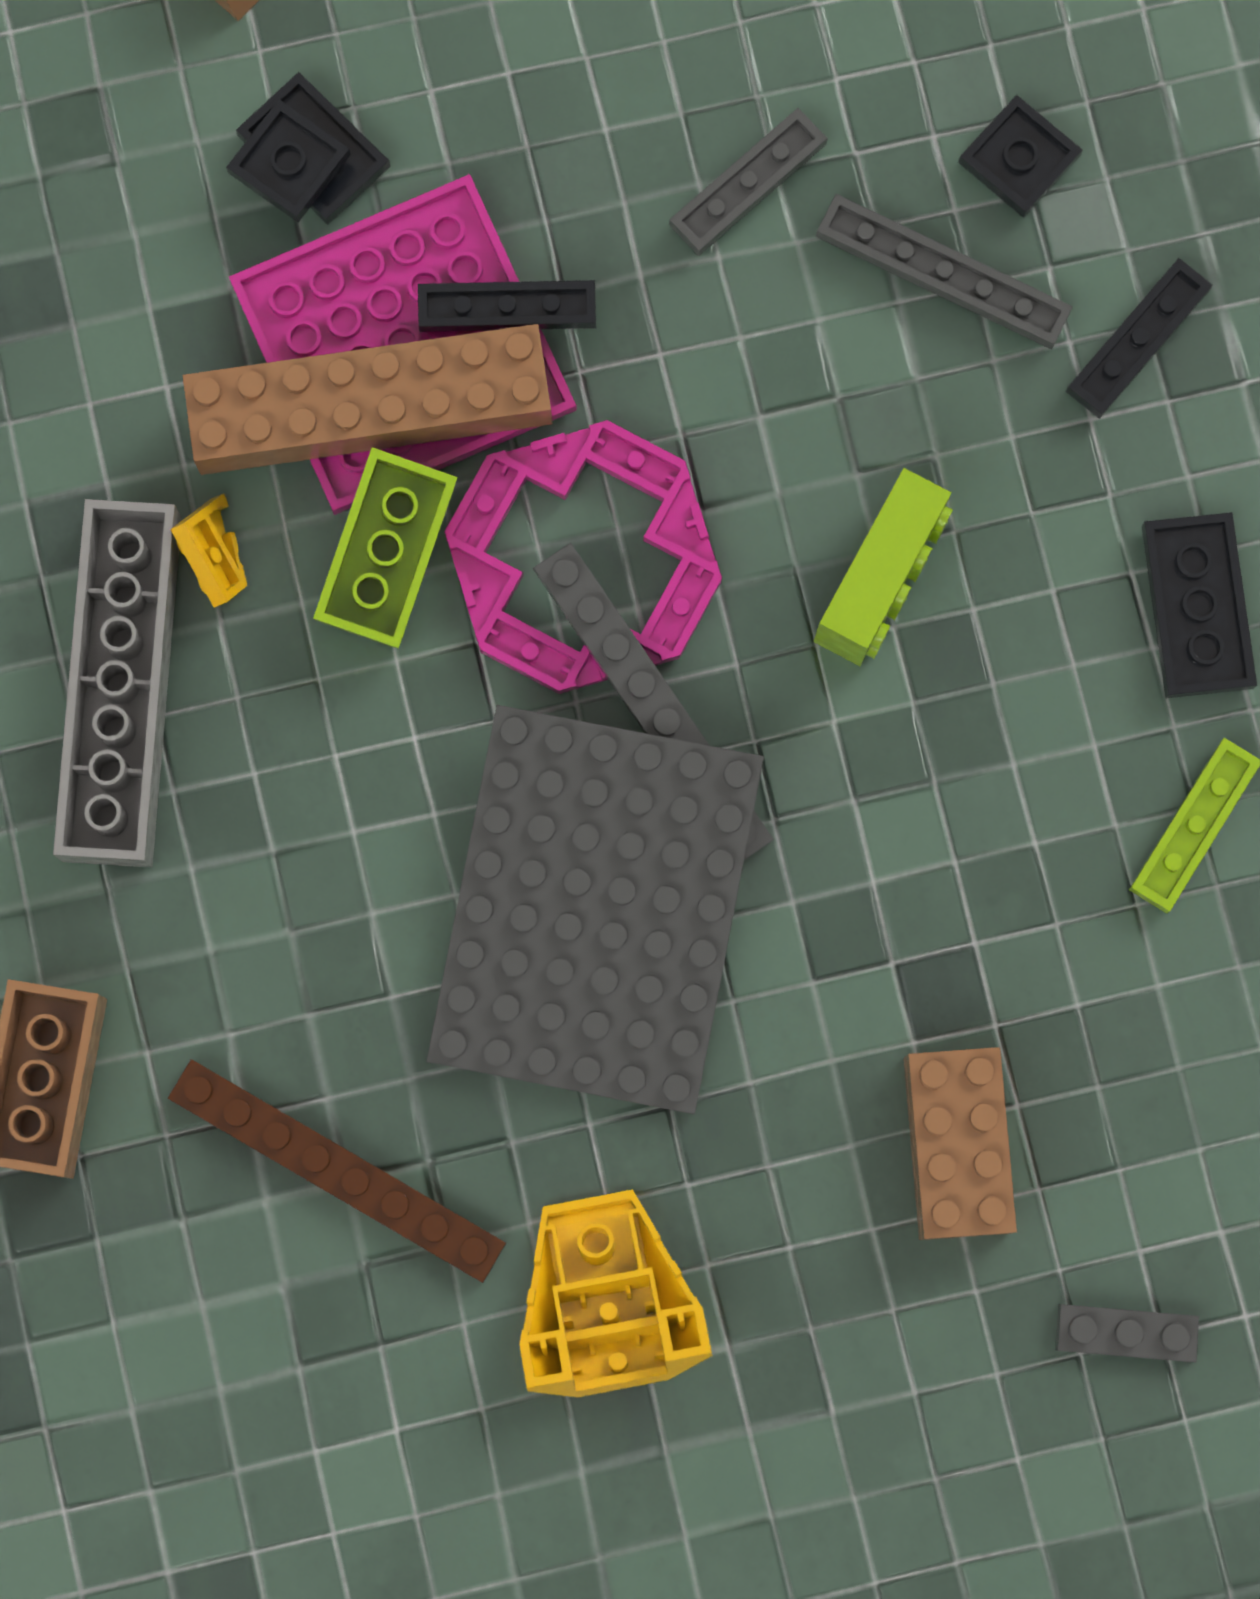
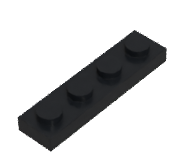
[1066,258,1213,419]
[418,280,596,332]

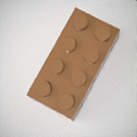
[0,979,107,1179]
[904,1047,1017,1240]

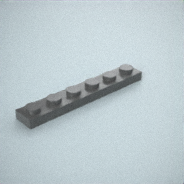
[816,194,1073,350]

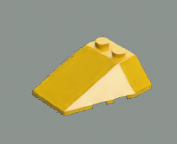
[519,1189,712,1398]

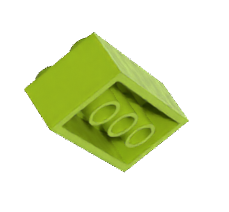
[313,447,458,649]
[813,468,953,666]

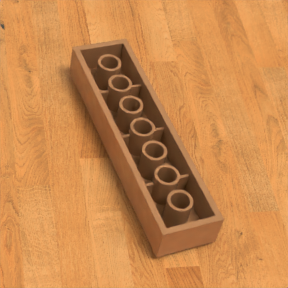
[183,324,552,475]

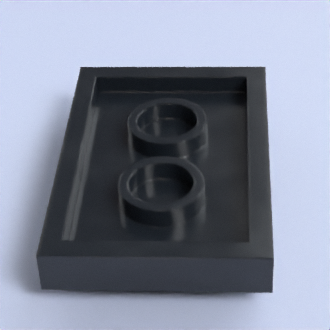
[236,72,391,225]

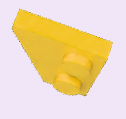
[170,493,248,608]

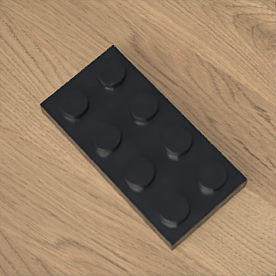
[1142,512,1257,699]

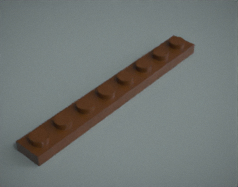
[167,1059,506,1283]

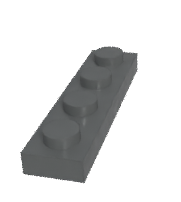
[669,108,828,256]

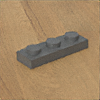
[1056,1304,1199,1363]

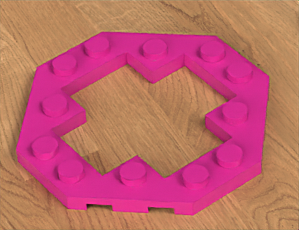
[445,420,722,694]

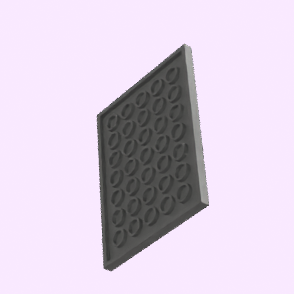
[426,705,764,1115]

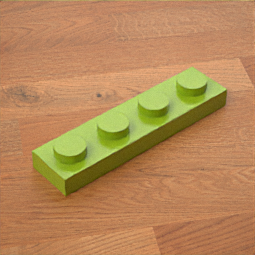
[1128,738,1260,914]

